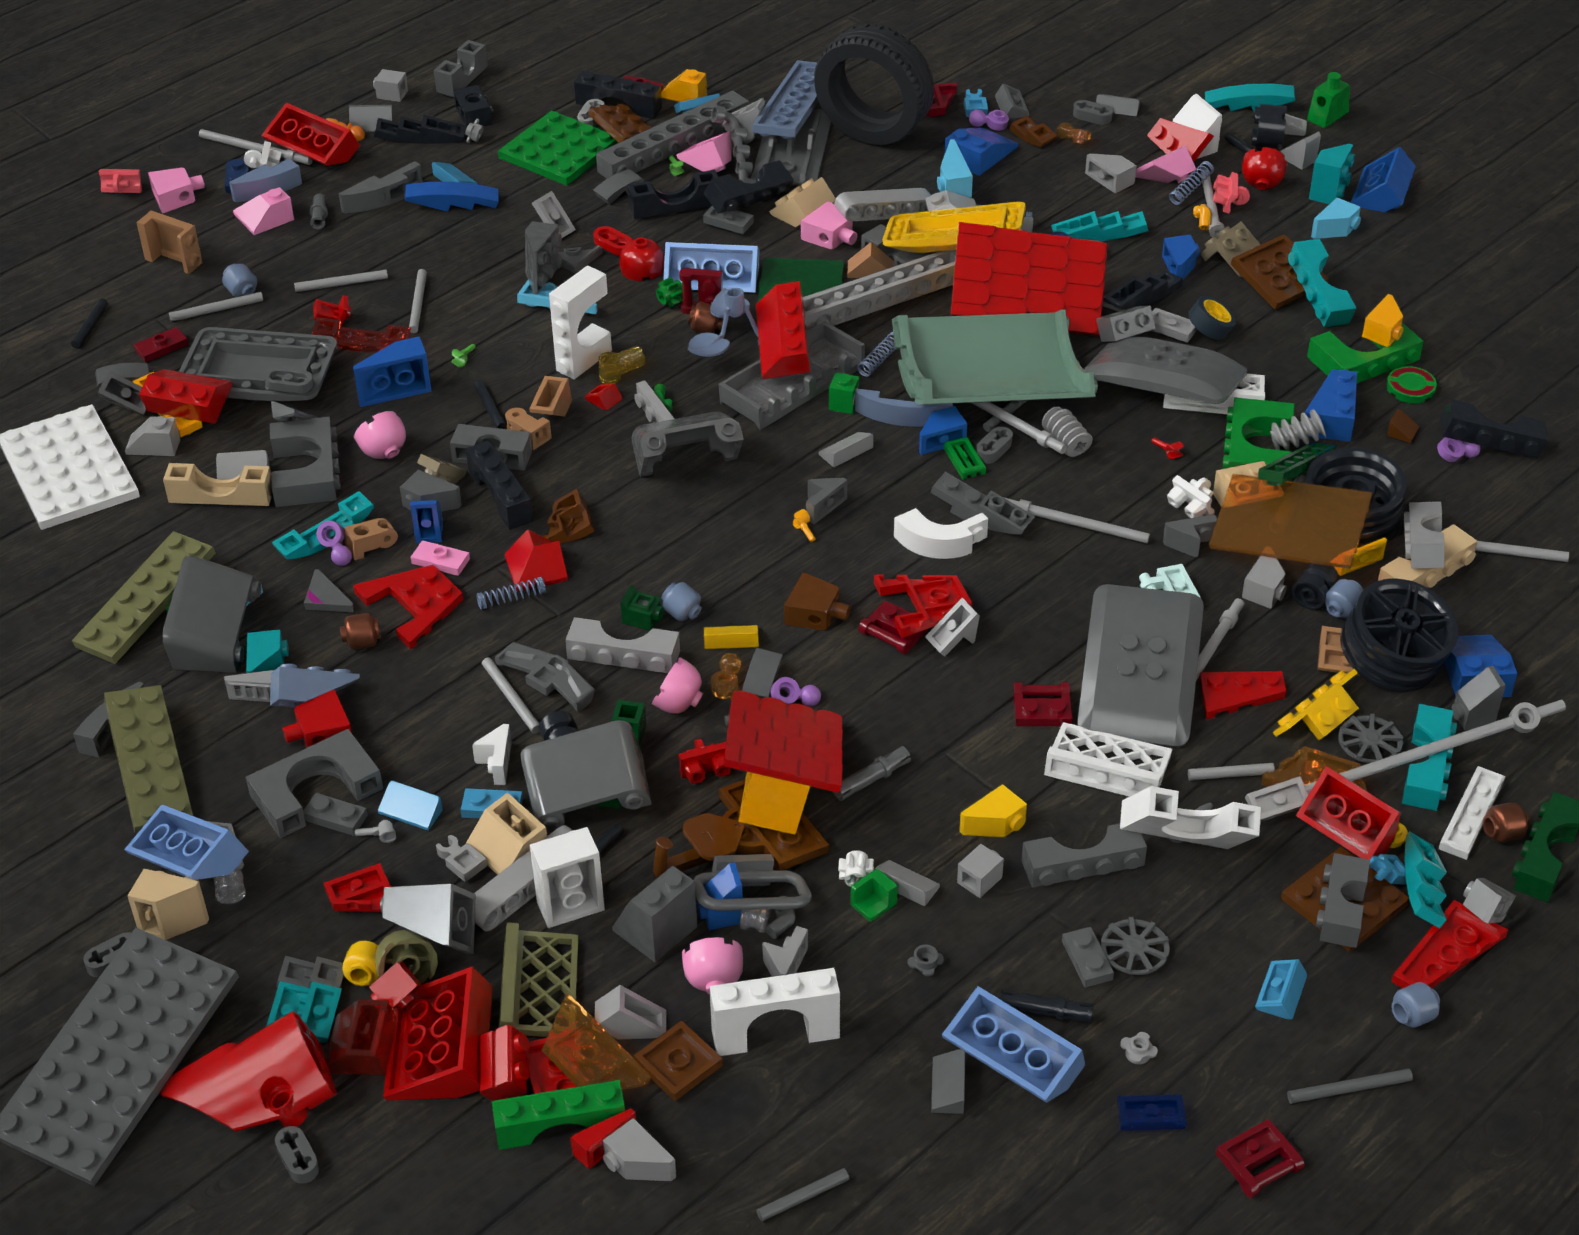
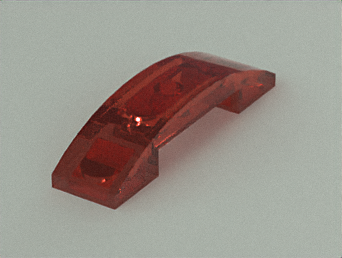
[312,317,411,352]

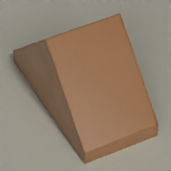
[847,242,894,278]

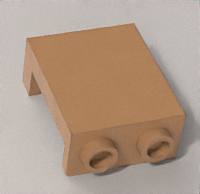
[136,211,203,274]

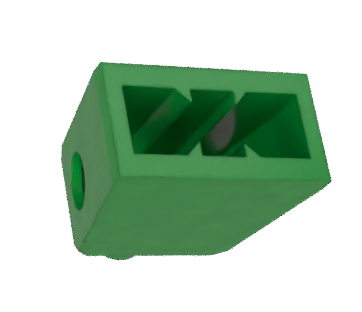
[1307,72,1350,128]

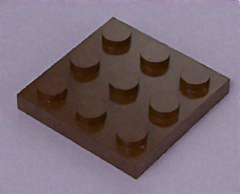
[1231,234,1329,310]
[1281,847,1410,952]

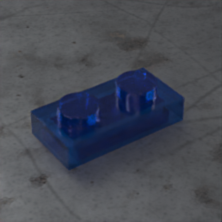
[1117,1095,1186,1131]

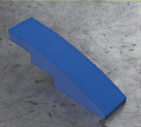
[405,182,499,212]

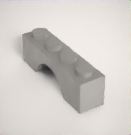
[1404,502,1444,568]
[565,617,680,673]

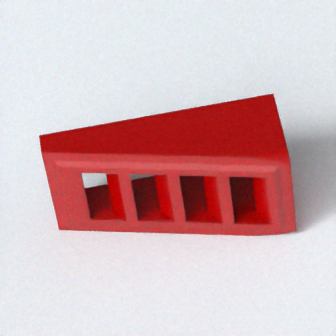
[570,1108,636,1169]

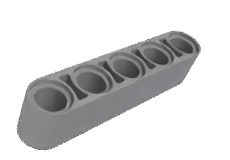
[834,188,931,221]
[474,825,573,931]

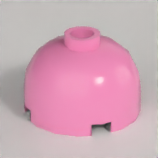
[354,411,406,459]
[652,657,704,714]
[682,937,743,994]

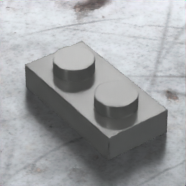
[703,206,754,234]
[303,793,368,836]
[1062,927,1114,988]

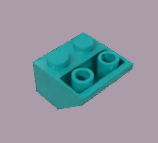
[1309,144,1355,204]

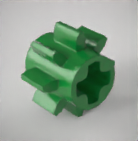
[656,277,683,308]

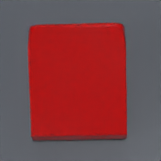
[584,383,622,410]

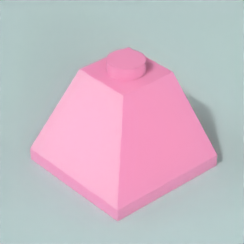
[677,131,732,172]
[1135,145,1196,183]
[233,187,294,235]

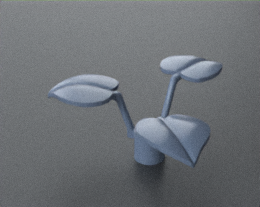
[688,288,759,357]

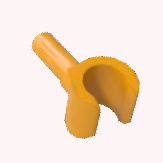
[793,509,816,542]

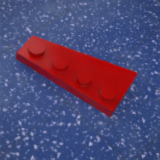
[1392,900,1508,988]

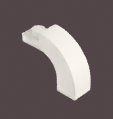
[894,508,988,559]

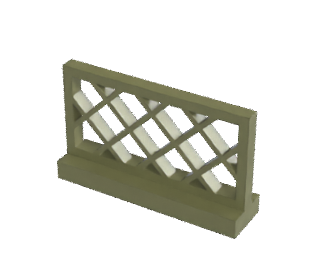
[499,923,578,1037]

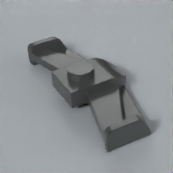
[495,642,595,713]

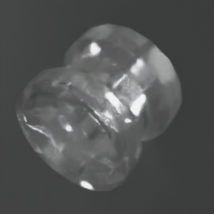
[213,868,246,904]
[740,909,770,933]

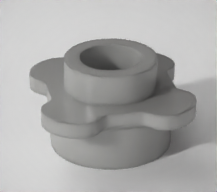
[465,119,484,143]
[1120,1032,1158,1064]

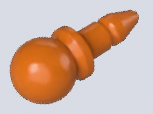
[326,118,365,141]

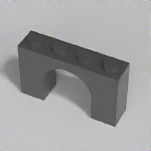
[270,417,341,507]
[245,729,383,839]

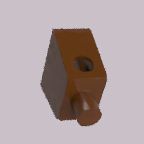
[784,573,851,630]

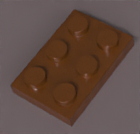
[589,104,652,143]

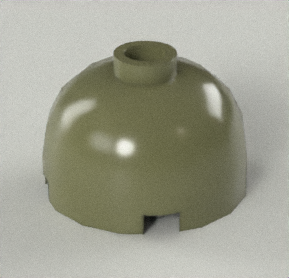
[375,930,438,986]

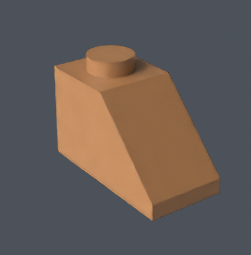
[530,376,572,416]

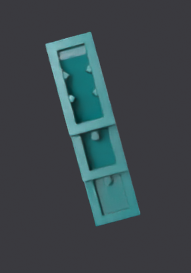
[1205,84,1296,112]
[1051,211,1148,241]
[1404,831,1447,928]

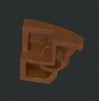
[543,489,595,544]

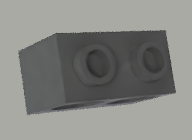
[1096,305,1156,342]

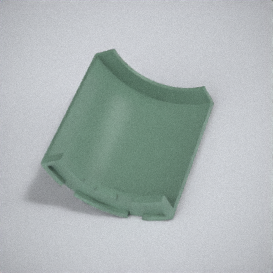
[892,310,1098,405]

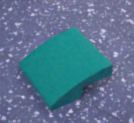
[266,981,342,1043]

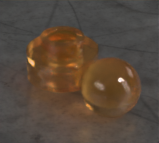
[1057,122,1091,144]
[710,653,741,699]

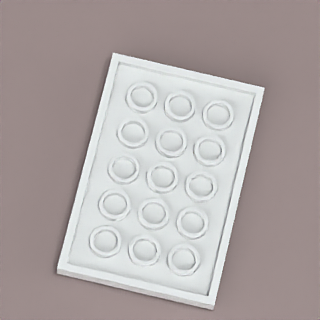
[0,405,140,530]

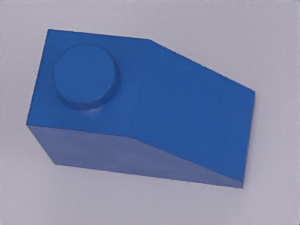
[1162,235,1200,280]
[919,406,967,455]
[410,500,443,543]
[697,862,744,930]

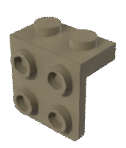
[1200,221,1260,277]

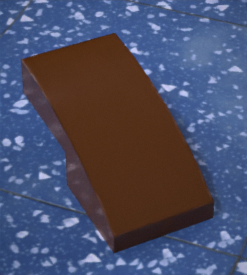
[1010,116,1057,147]

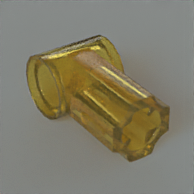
[599,345,645,384]

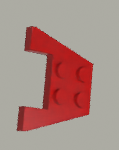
[353,565,463,649]
[874,574,972,638]

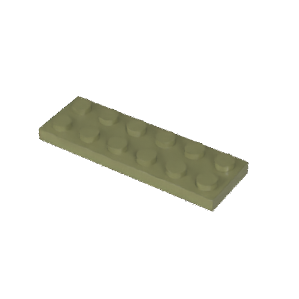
[72,531,216,664]
[104,685,193,834]

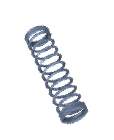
[1169,161,1214,205]
[858,332,895,377]
[476,576,546,610]

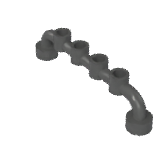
[711,105,755,183]

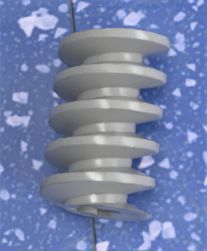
[1042,407,1093,457]
[1270,409,1326,451]

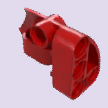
[161,1010,337,1132]

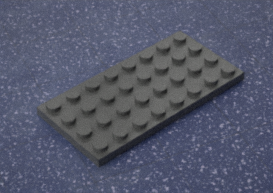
[0,927,239,1186]

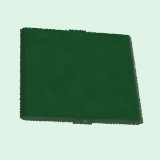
[758,258,844,302]

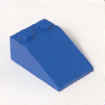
[945,128,1018,176]
[353,336,432,407]
[1444,635,1517,697]

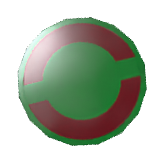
[1386,366,1437,404]

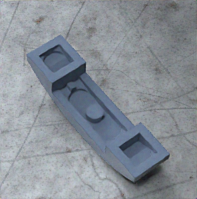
[855,389,953,427]

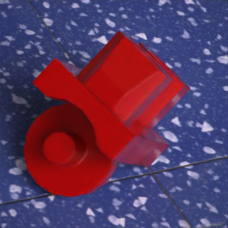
[678,739,730,784]

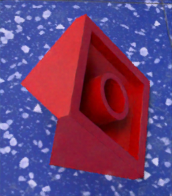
[505,529,568,592]

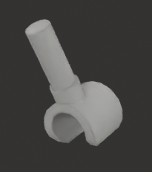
[355,820,396,843]

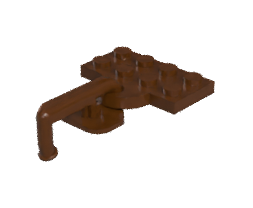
[653,779,829,878]

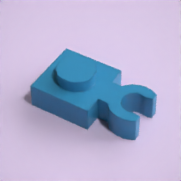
[964,89,988,117]
[1369,854,1407,885]

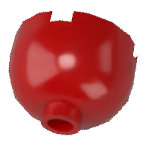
[1242,147,1287,190]
[619,237,665,281]

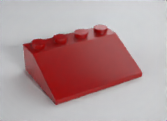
[383,966,493,1100]

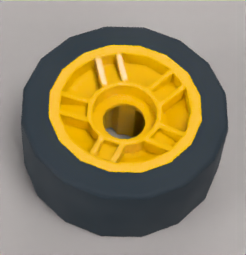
[1189,296,1236,340]

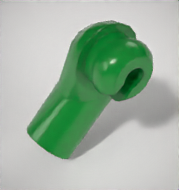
[653,384,673,412]

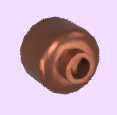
[687,302,723,333]
[340,613,381,650]
[1483,803,1530,843]

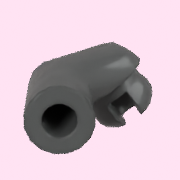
[766,896,795,939]

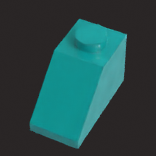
[246,630,289,688]

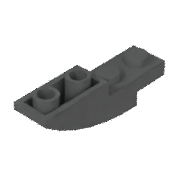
[338,161,423,214]
[931,472,1035,534]

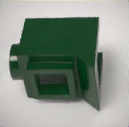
[620,585,664,631]

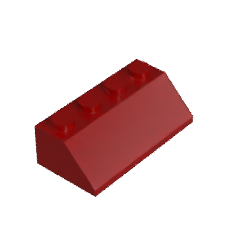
[261,103,360,166]
[756,281,811,379]

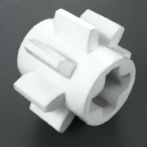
[838,851,874,887]

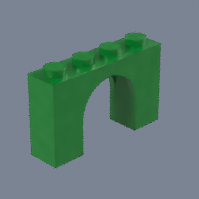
[1307,323,1423,384]
[1222,397,1294,487]

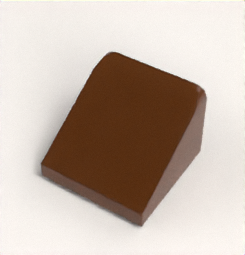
[1387,409,1420,443]

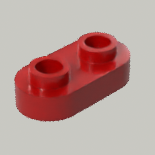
[593,226,632,256]

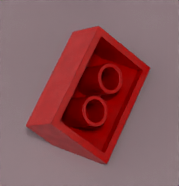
[139,369,233,424]
[1296,766,1401,860]

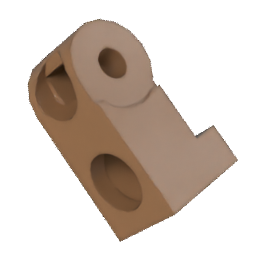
[505,408,552,450]
[344,518,398,560]

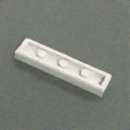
[1439,766,1505,860]

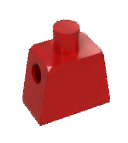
[282,690,352,747]

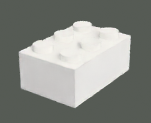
[530,827,605,928]

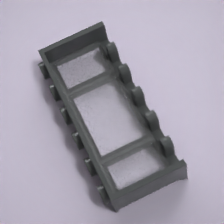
[719,321,865,430]

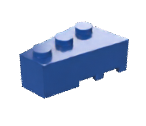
[1304,369,1357,441]

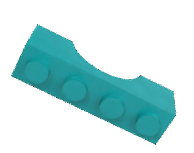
[1288,239,1356,327]
[1402,704,1457,811]

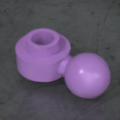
[969,109,1009,131]
[1437,437,1480,462]
[317,521,352,566]
[770,677,821,707]

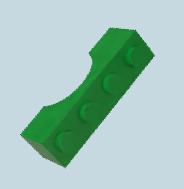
[492,1080,625,1150]

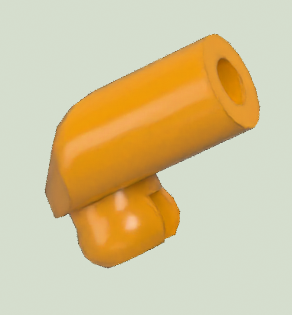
[1193,204,1211,231]

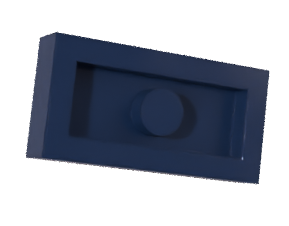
[225,159,250,193]

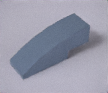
[229,159,302,202]

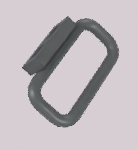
[693,854,812,911]

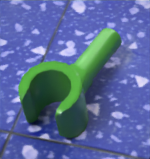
[669,155,685,176]
[451,344,476,367]

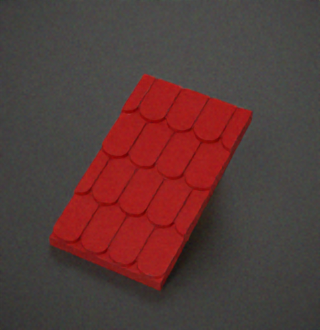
[951,222,1107,337]
[723,691,843,835]

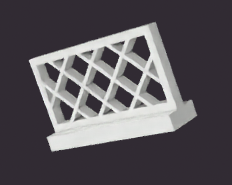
[1163,374,1265,414]
[1044,722,1172,797]

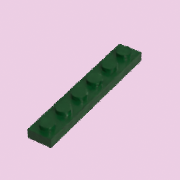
[1258,442,1337,486]

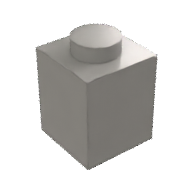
[373,69,408,102]
[957,844,1004,898]

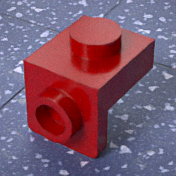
[313,295,351,327]

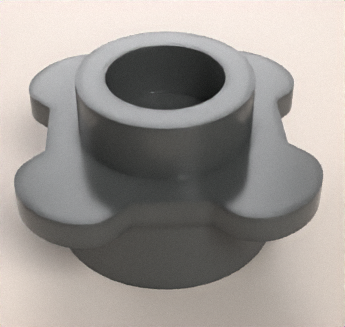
[908,945,944,976]

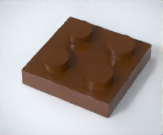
[633,1020,723,1101]

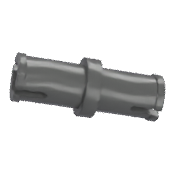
[310,194,328,230]

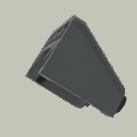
[632,412,744,477]
[163,556,261,673]
[521,720,652,834]

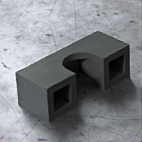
[434,40,488,97]
[861,224,930,267]
[450,424,532,471]
[1316,853,1370,948]

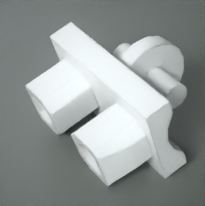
[244,141,281,168]
[1167,475,1215,518]

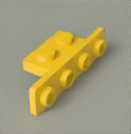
[1273,668,1359,740]

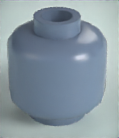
[222,264,257,297]
[1325,579,1363,619]
[661,582,702,622]
[1392,982,1440,1028]

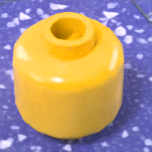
[342,941,379,986]

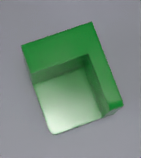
[851,868,898,922]

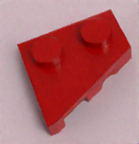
[324,863,391,912]

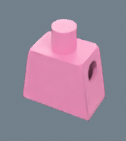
[148,168,205,213]
[801,201,857,249]

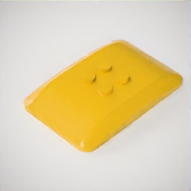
[882,202,1026,253]

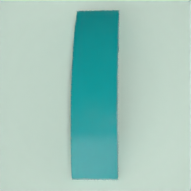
[272,491,374,559]

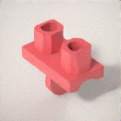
[99,169,142,193]
[1213,172,1250,214]

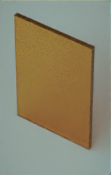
[1209,474,1372,569]

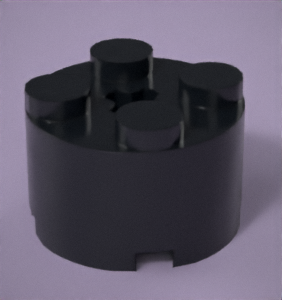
[1251,104,1287,150]

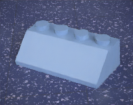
[664,242,760,293]

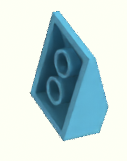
[937,139,973,198]

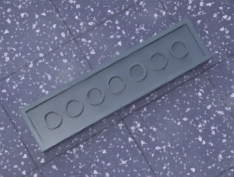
[752,60,818,139]

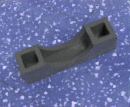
[1022,824,1147,888]

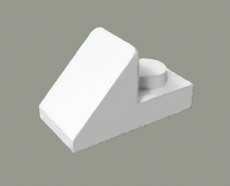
[472,724,511,785]

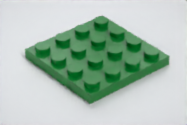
[498,110,619,186]

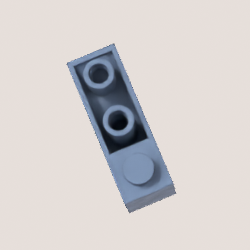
[270,664,360,708]

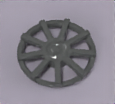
[1338,713,1403,764]
[1101,917,1170,975]

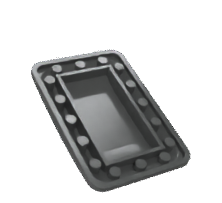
[179,327,337,401]
[1084,337,1247,404]
[1078,584,1204,748]

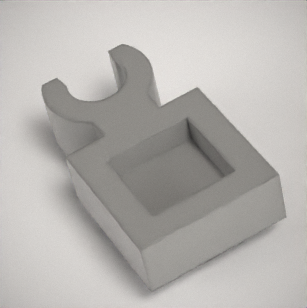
[436,835,488,882]

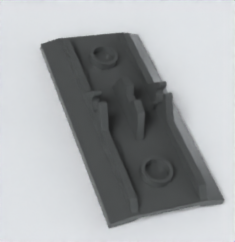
[751,109,832,186]

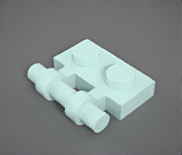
[1139,564,1200,597]

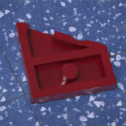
[926,83,958,117]

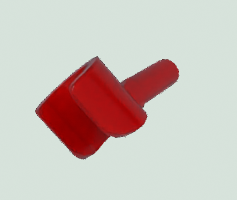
[1151,437,1184,459]

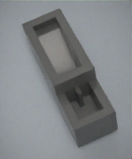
[73,682,145,758]

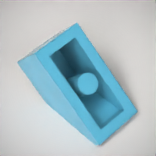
[1311,198,1361,239]

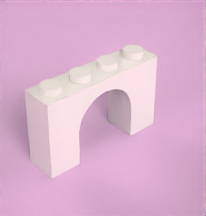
[549,265,612,380]
[1120,786,1261,849]
[709,968,840,1056]

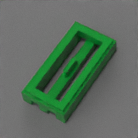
[944,437,986,480]

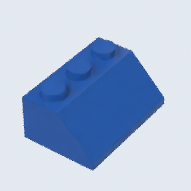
[1351,147,1416,212]

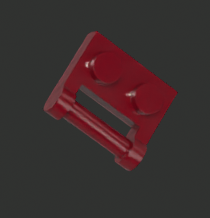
[679,268,723,314]
[858,600,929,654]
[1013,682,1072,726]
[1216,1119,1305,1198]

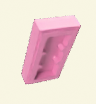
[411,540,470,576]

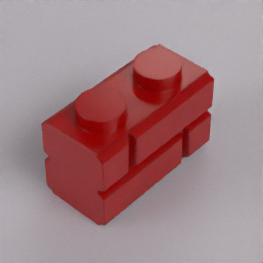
[480,1025,530,1101]

